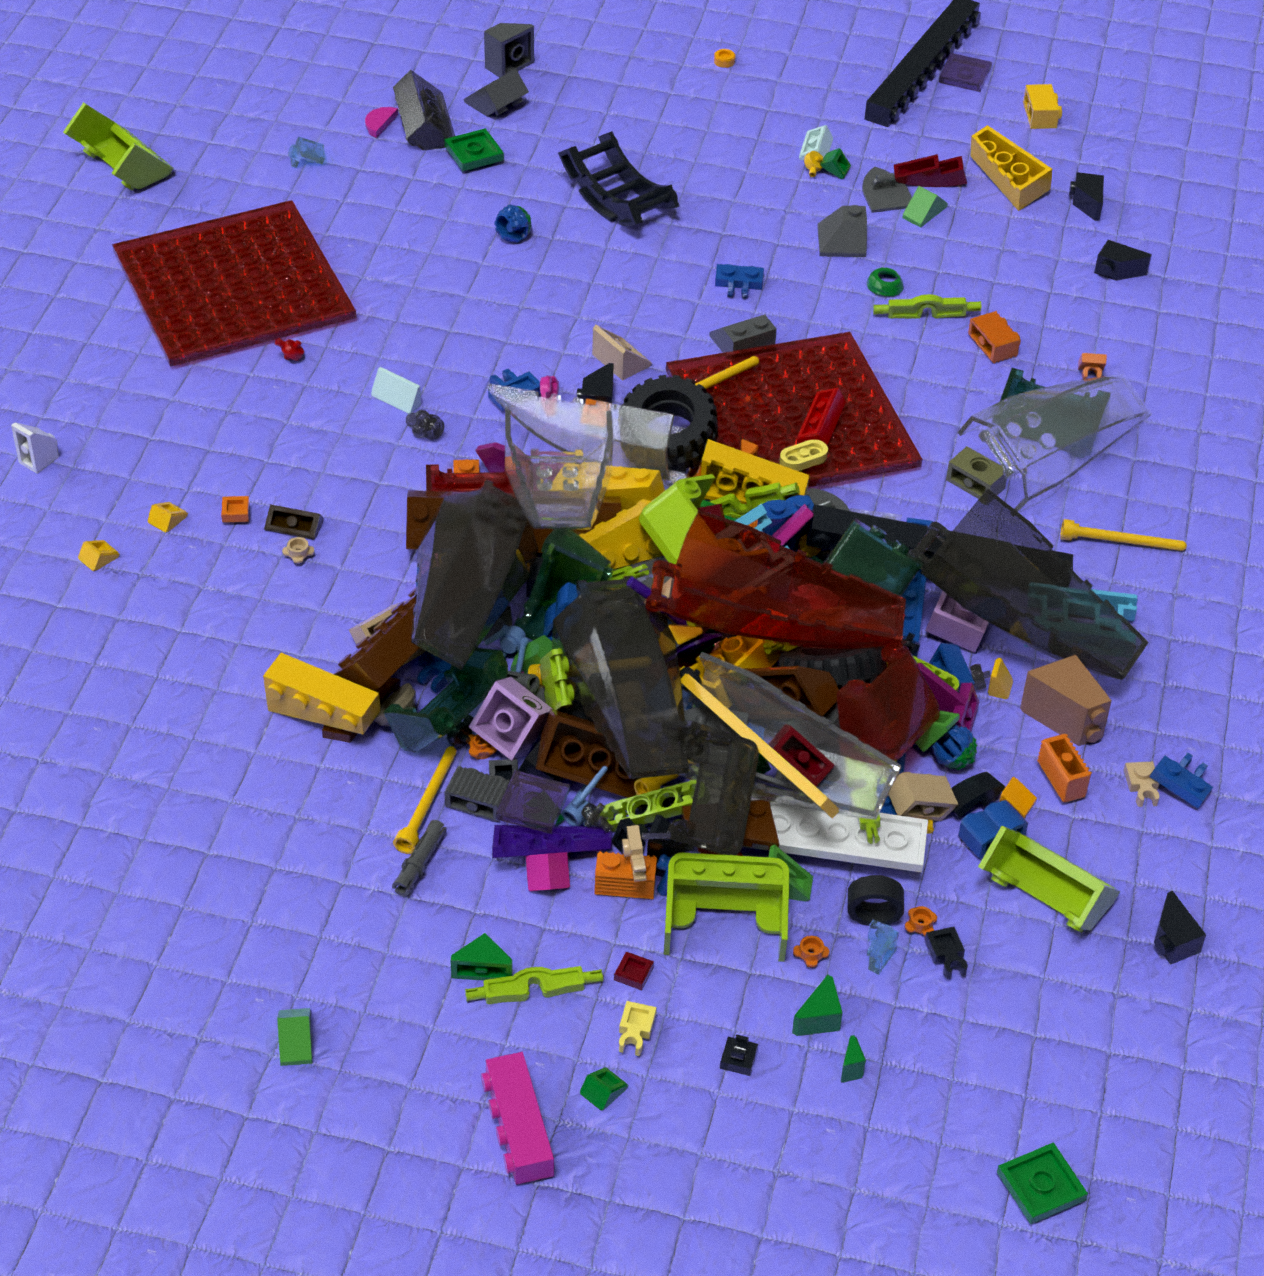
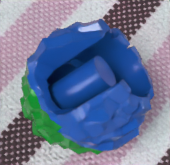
[494,204,532,243]
[931,724,977,770]

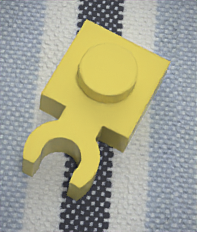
[619,1001,657,1056]

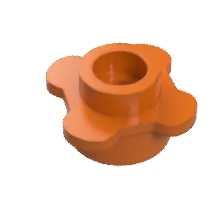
[467,734,497,759]
[905,906,937,936]
[793,936,830,967]

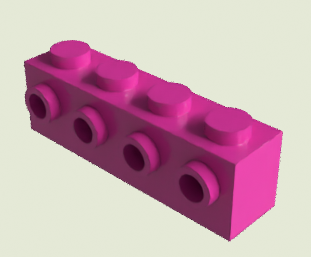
[481,1052,554,1185]

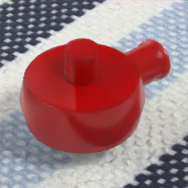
[275,338,304,361]

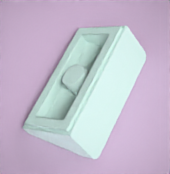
[799,125,833,161]
[371,367,421,414]

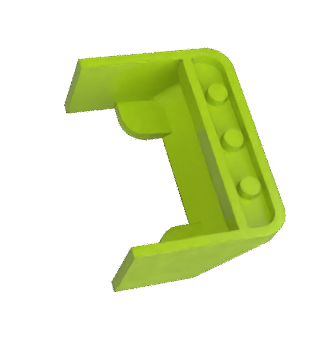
[63,102,174,191]
[639,474,770,590]
[978,826,1120,933]
[663,853,789,962]

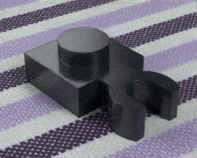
[925,927,968,979]

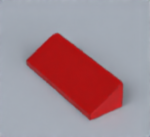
[797,388,846,446]

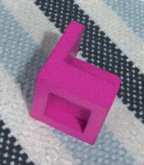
[526,852,570,891]

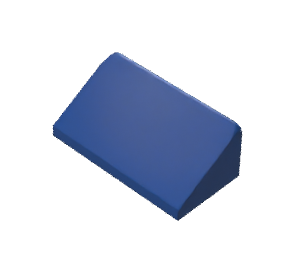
[929,643,975,693]

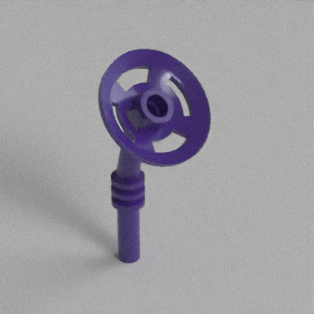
[626,576,723,659]

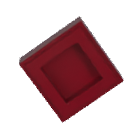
[614,951,654,990]

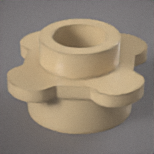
[282,537,314,563]

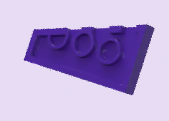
[492,825,612,858]

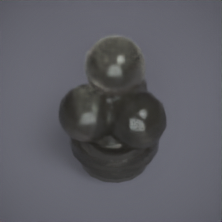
[405,410,444,440]

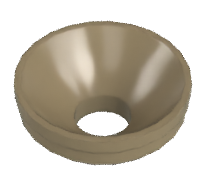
[374,683,416,727]

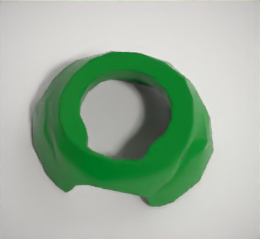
[867,268,904,296]

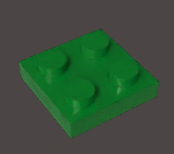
[444,128,504,171]
[997,1142,1088,1225]

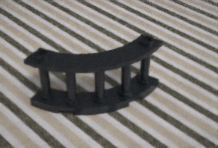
[558,131,680,226]

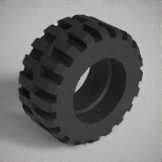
[619,375,718,475]
[778,635,889,698]

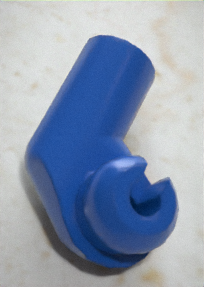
[656,854,673,896]

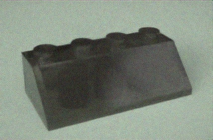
[393,70,455,150]

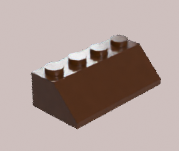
[719,666,842,718]
[536,709,663,798]

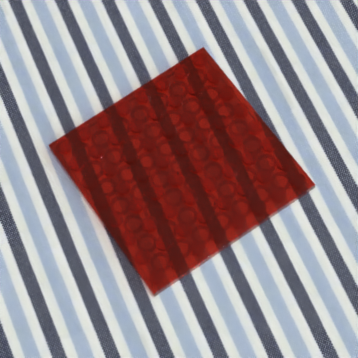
[112,200,357,367]
[665,332,923,487]

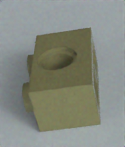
[946,446,1009,504]

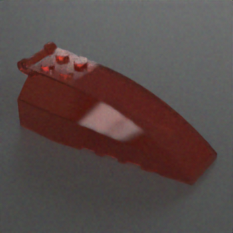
[645,509,906,649]

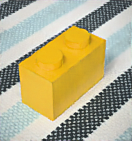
[1023,84,1062,129]

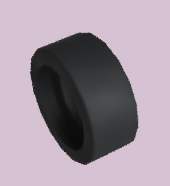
[848,875,904,926]

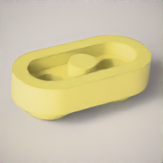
[779,440,828,471]

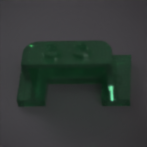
[802,518,923,632]

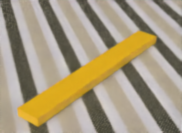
[679,673,839,819]

